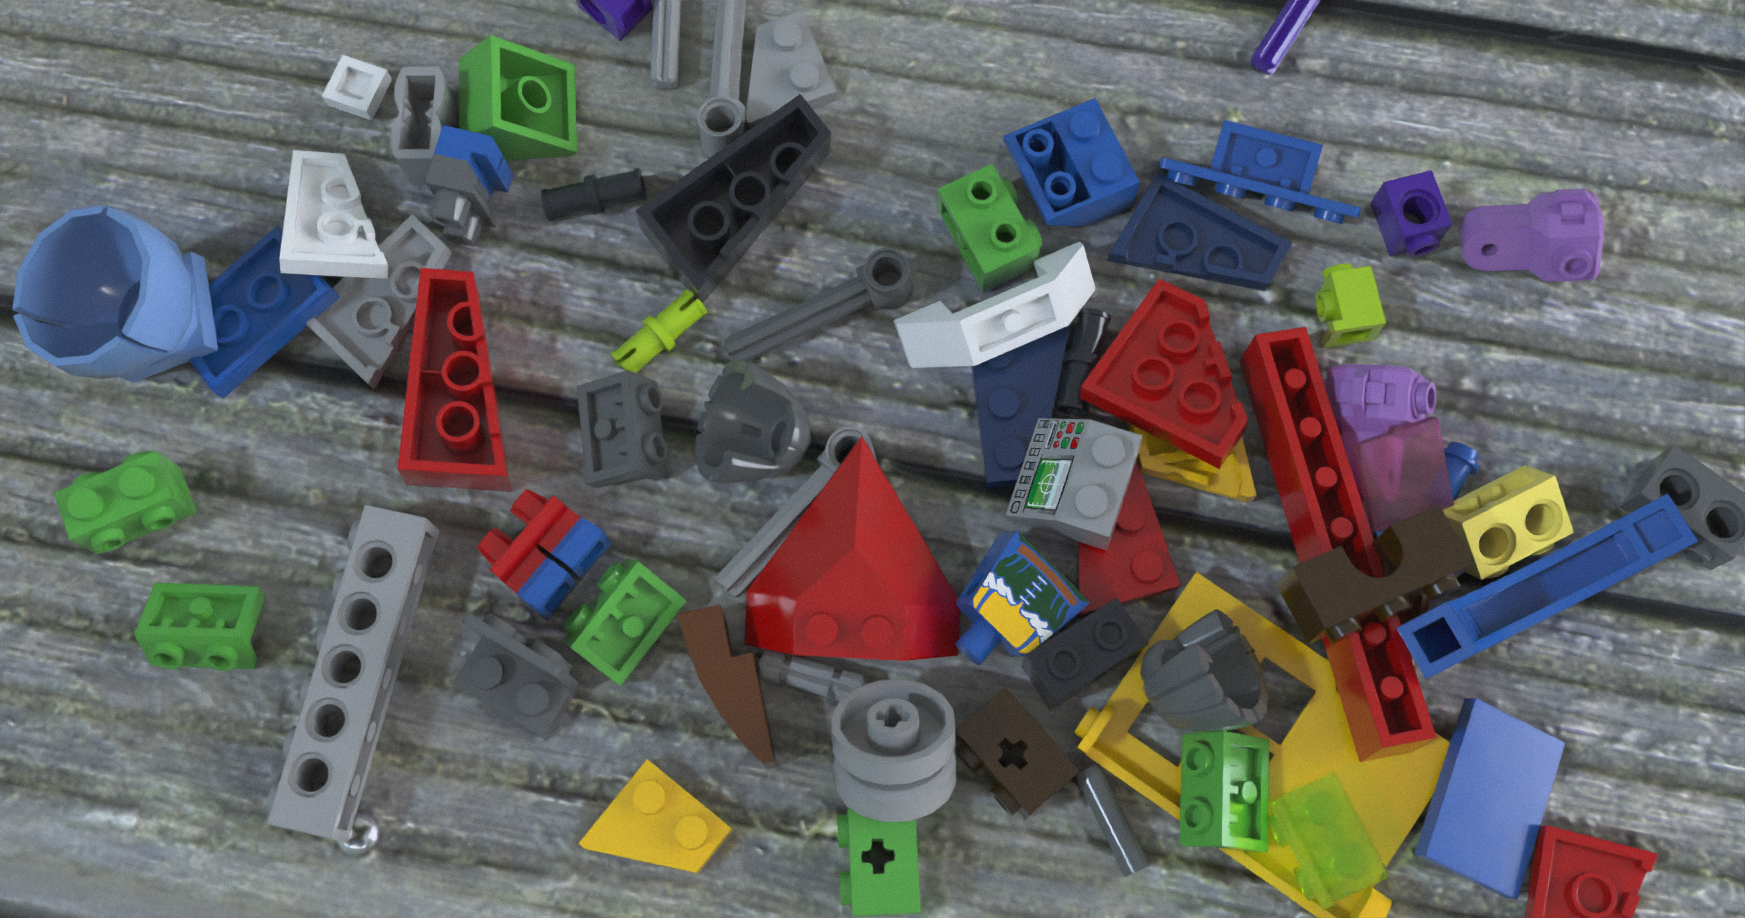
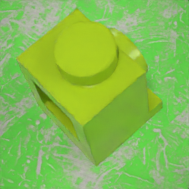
[1315,263,1386,348]

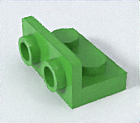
[561,558,687,686]
[134,583,265,671]
[1179,731,1269,852]

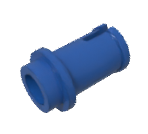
[1420,442,1479,507]

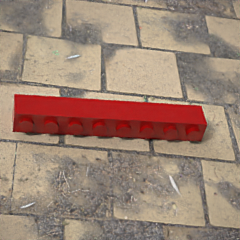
[1239,327,1437,762]

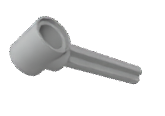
[697,0,746,158]
[716,427,877,598]

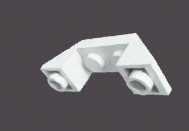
[893,242,1096,368]

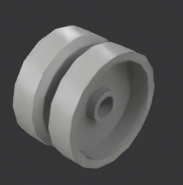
[831,679,956,822]

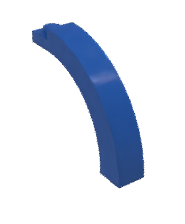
[1397,494,1699,679]

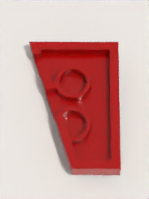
[1077,461,1181,619]

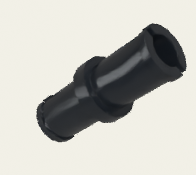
[541,168,647,221]
[1056,308,1111,416]

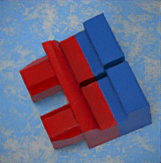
[477,489,612,621]

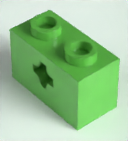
[837,807,921,917]

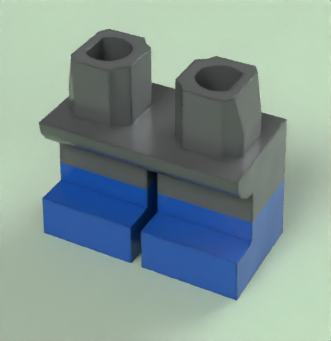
[425,125,514,247]

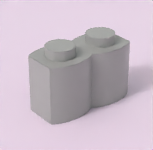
[390,67,459,185]

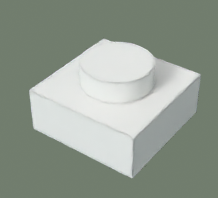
[322,55,392,121]

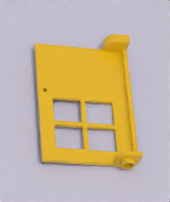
[1073,572,1450,918]

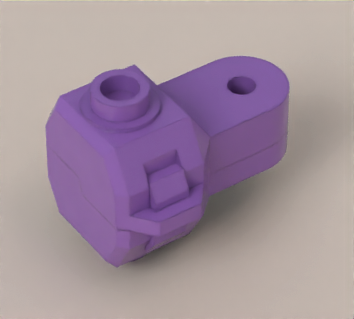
[1459,188,1604,282]
[1323,364,1436,503]

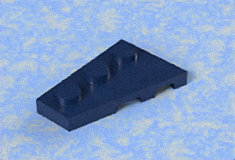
[1107,172,1292,291]
[971,325,1070,488]

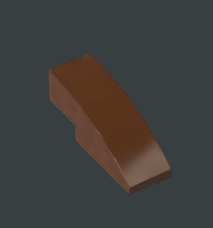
[678,605,778,769]

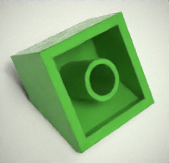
[459,35,577,161]

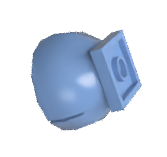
[12,205,218,382]

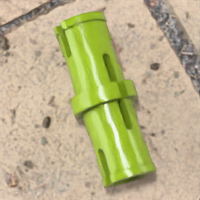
[609,288,708,373]

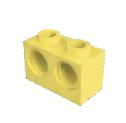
[1441,465,1574,580]

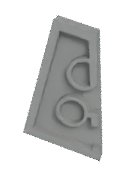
[306,214,452,390]

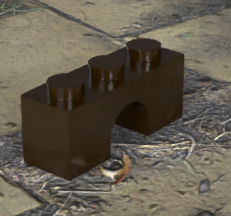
[1276,505,1473,644]

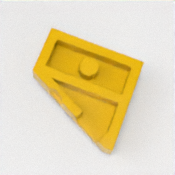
[1128,423,1257,502]
[578,759,733,874]

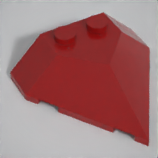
[744,436,960,661]

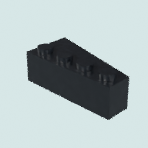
[636,94,831,303]

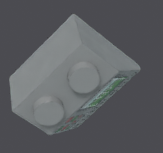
[1005,418,1142,550]

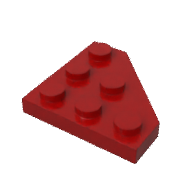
[1080,278,1248,469]

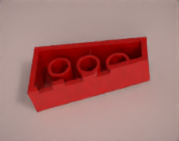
[397,268,512,492]

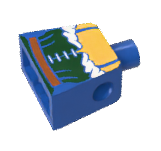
[955,530,1090,665]

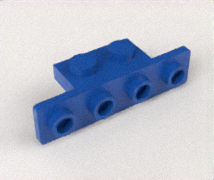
[1158,120,1361,224]

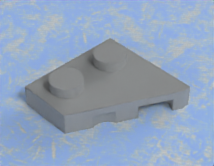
[745,10,837,130]

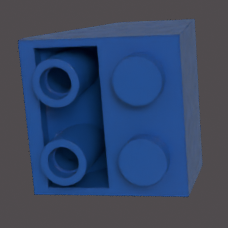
[1003,98,1140,227]

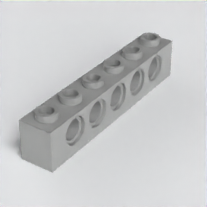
[266,505,440,842]

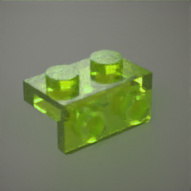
[1267,771,1390,910]

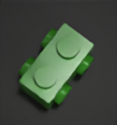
[937,164,1042,293]
[54,451,197,554]

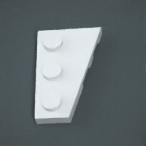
[279,150,388,279]

